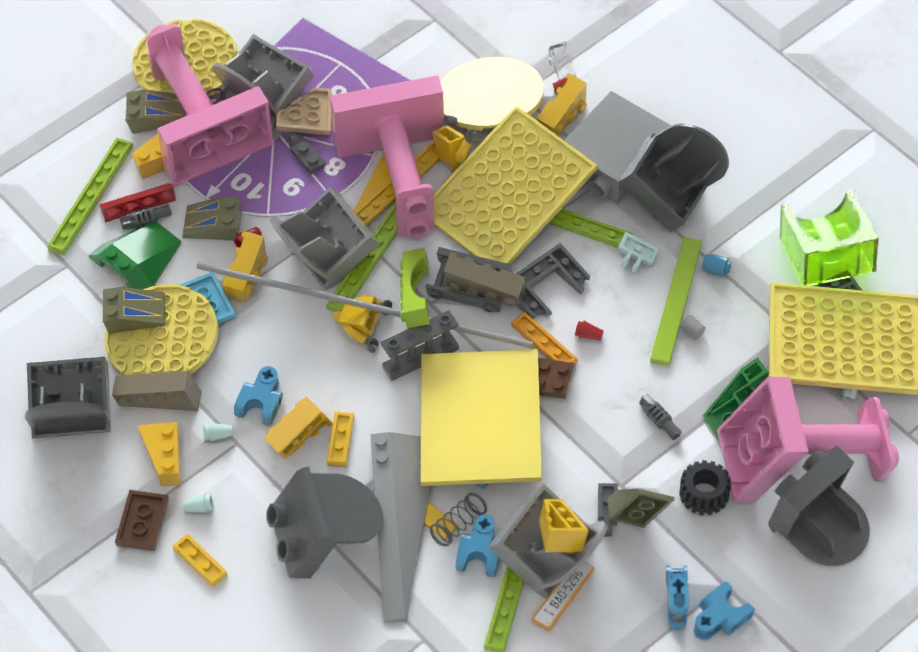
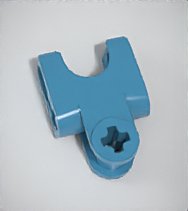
[234,366,283,426]
[455,515,499,577]
[666,565,689,630]
[693,582,755,640]

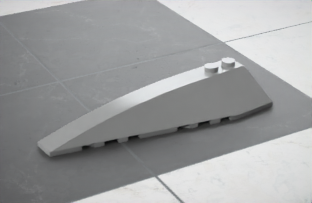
[370,432,431,623]

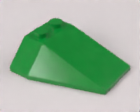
[88,221,181,290]
[703,357,769,439]

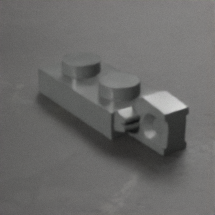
[287,132,326,174]
[598,483,618,536]

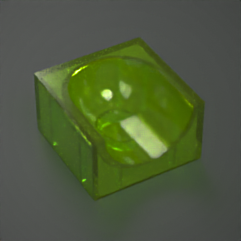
[779,189,879,286]

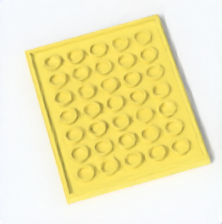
[433,106,598,264]
[769,282,918,395]
[421,349,542,486]

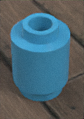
[702,254,731,276]

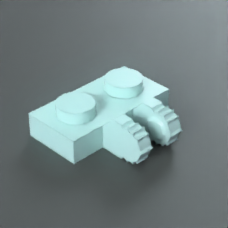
[617,232,659,273]

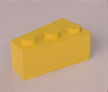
[536,73,587,136]
[132,134,164,179]
[222,231,268,302]
[264,396,333,459]
[138,422,181,487]
[539,499,588,553]

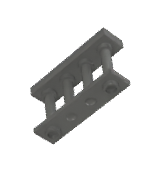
[425,247,512,313]
[380,310,459,381]

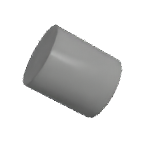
[680,315,706,340]

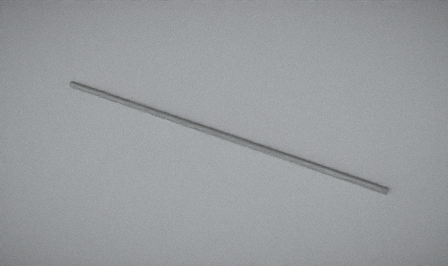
[197,262,533,348]

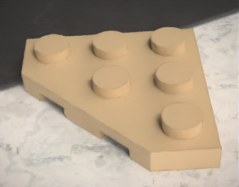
[276,87,332,136]

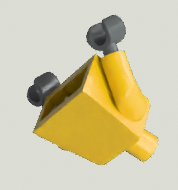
[432,115,481,172]
[333,294,392,353]

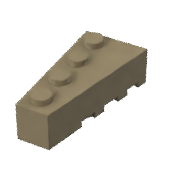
[444,251,526,305]
[112,371,202,411]

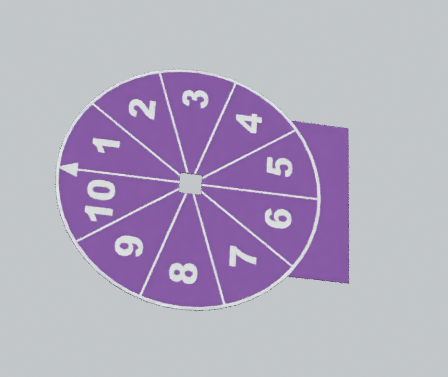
[184,18,410,217]

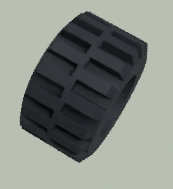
[679,460,731,516]

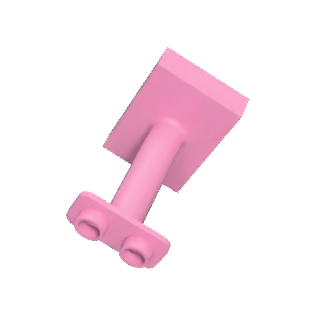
[146,24,273,187]
[330,75,444,238]
[717,377,899,502]

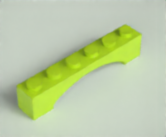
[400,247,430,329]

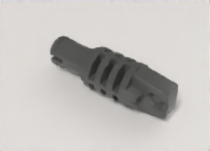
[119,204,172,230]
[639,394,682,440]

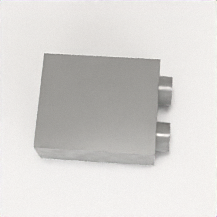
[564,91,671,204]

